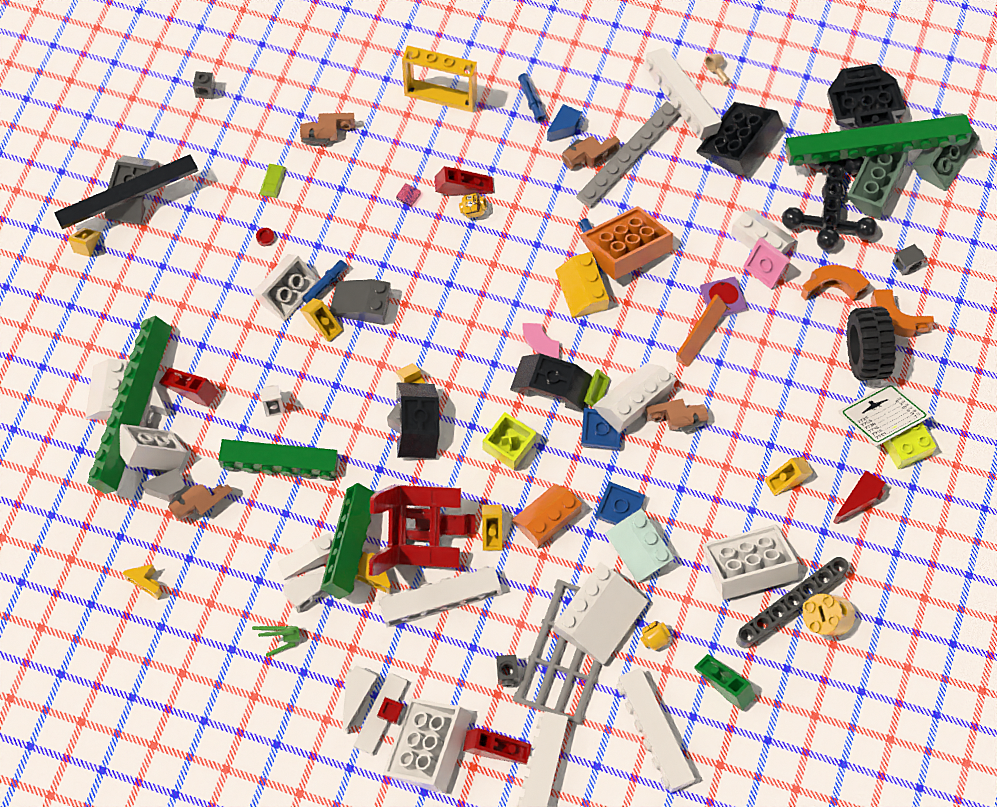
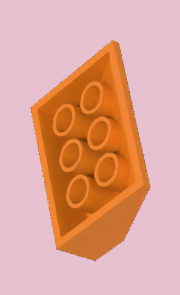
[580,206,673,280]

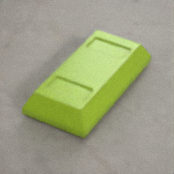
[259,163,286,198]
[584,369,610,407]

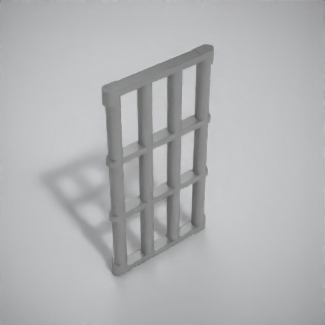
[512,579,601,725]

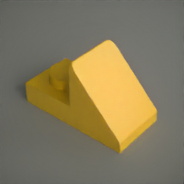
[396,363,425,383]
[122,564,163,600]

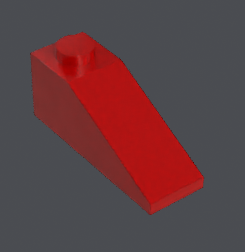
[434,166,494,196]
[159,368,219,407]
[833,470,886,524]
[463,728,532,765]

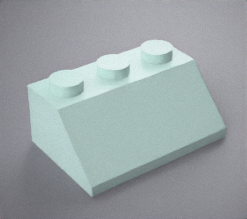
[605,508,675,583]

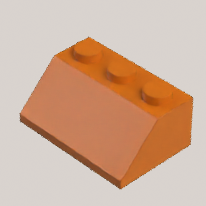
[511,484,582,549]

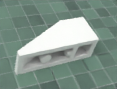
[277,532,333,580]
[282,572,326,613]
[342,665,378,734]

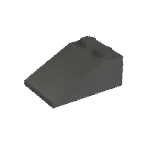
[329,279,392,325]

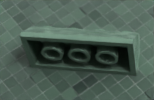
[912,113,980,191]
[847,151,909,219]

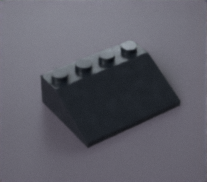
[696,101,784,176]

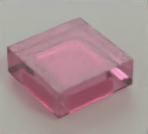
[396,183,421,208]

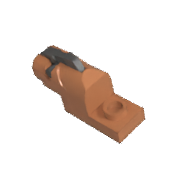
[300,113,355,144]
[561,135,620,169]
[645,398,709,433]
[168,484,232,521]

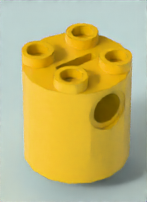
[803,594,855,636]

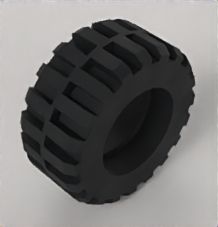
[846,306,896,381]

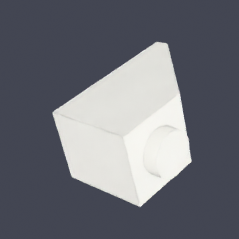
[260,385,285,417]

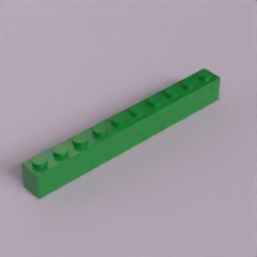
[785,114,972,166]
[87,315,172,494]

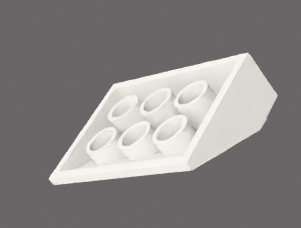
[702,524,798,600]
[553,562,649,666]
[382,697,472,794]

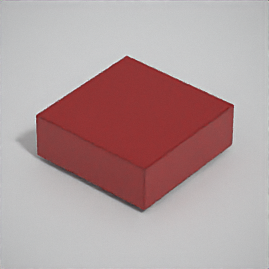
[377,697,404,725]

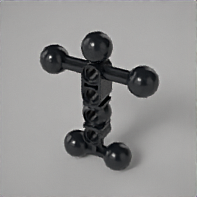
[781,157,878,251]

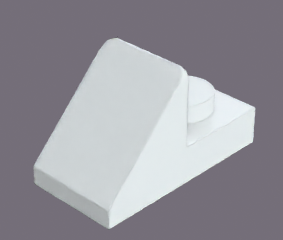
[139,386,167,427]

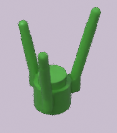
[252,625,300,657]

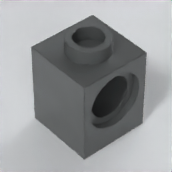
[193,71,216,99]
[893,243,925,276]
[496,654,518,687]

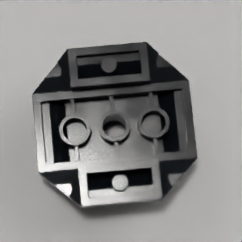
[826,63,906,130]

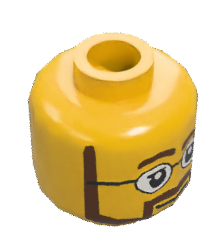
[459,193,487,219]
[640,621,671,650]

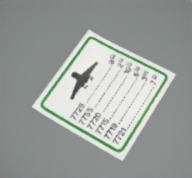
[837,381,932,446]

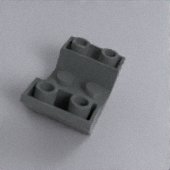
[105,155,159,225]

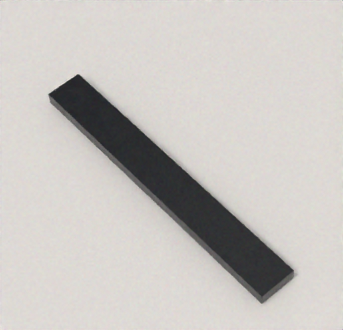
[54,154,199,230]

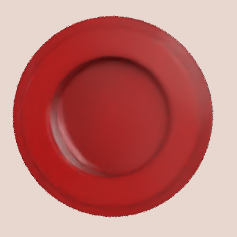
[256,227,275,247]

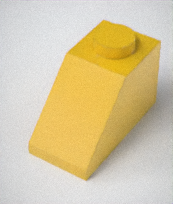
[300,298,342,342]
[764,457,813,496]
[482,504,502,551]
[355,552,391,594]

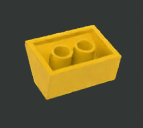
[555,252,609,319]

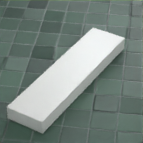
[353,673,408,756]

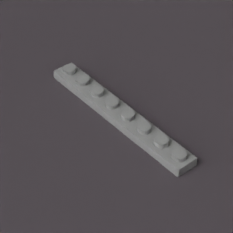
[576,101,680,209]

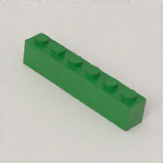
[218,439,339,480]
[320,483,375,600]

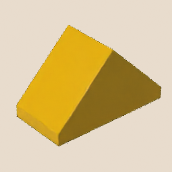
[68,228,101,257]

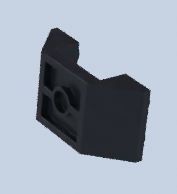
[510,353,592,412]
[396,382,440,459]

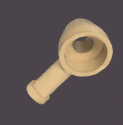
[704,54,730,85]

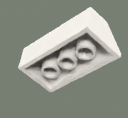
[592,363,676,433]

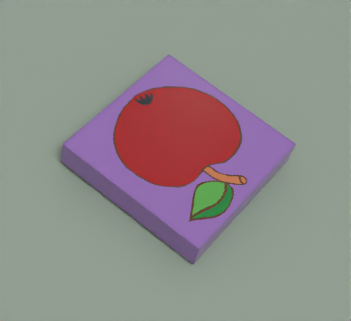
[699,276,747,317]

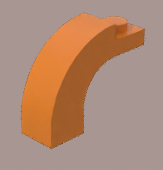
[800,265,870,301]
[871,289,934,338]

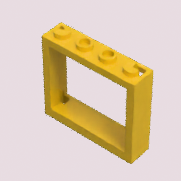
[402,45,477,112]

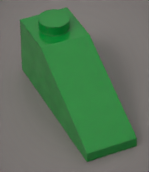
[694,654,756,711]

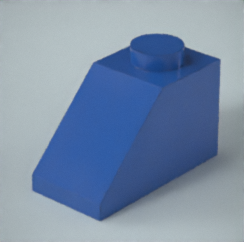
[547,104,584,142]

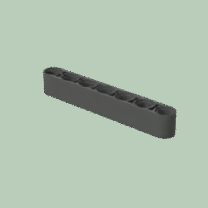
[736,557,849,649]

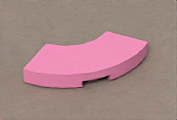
[522,323,559,359]

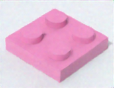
[743,237,790,289]

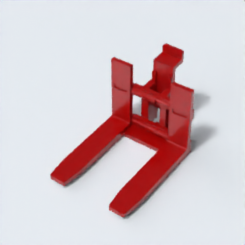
[369,484,476,576]

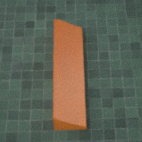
[676,294,726,367]

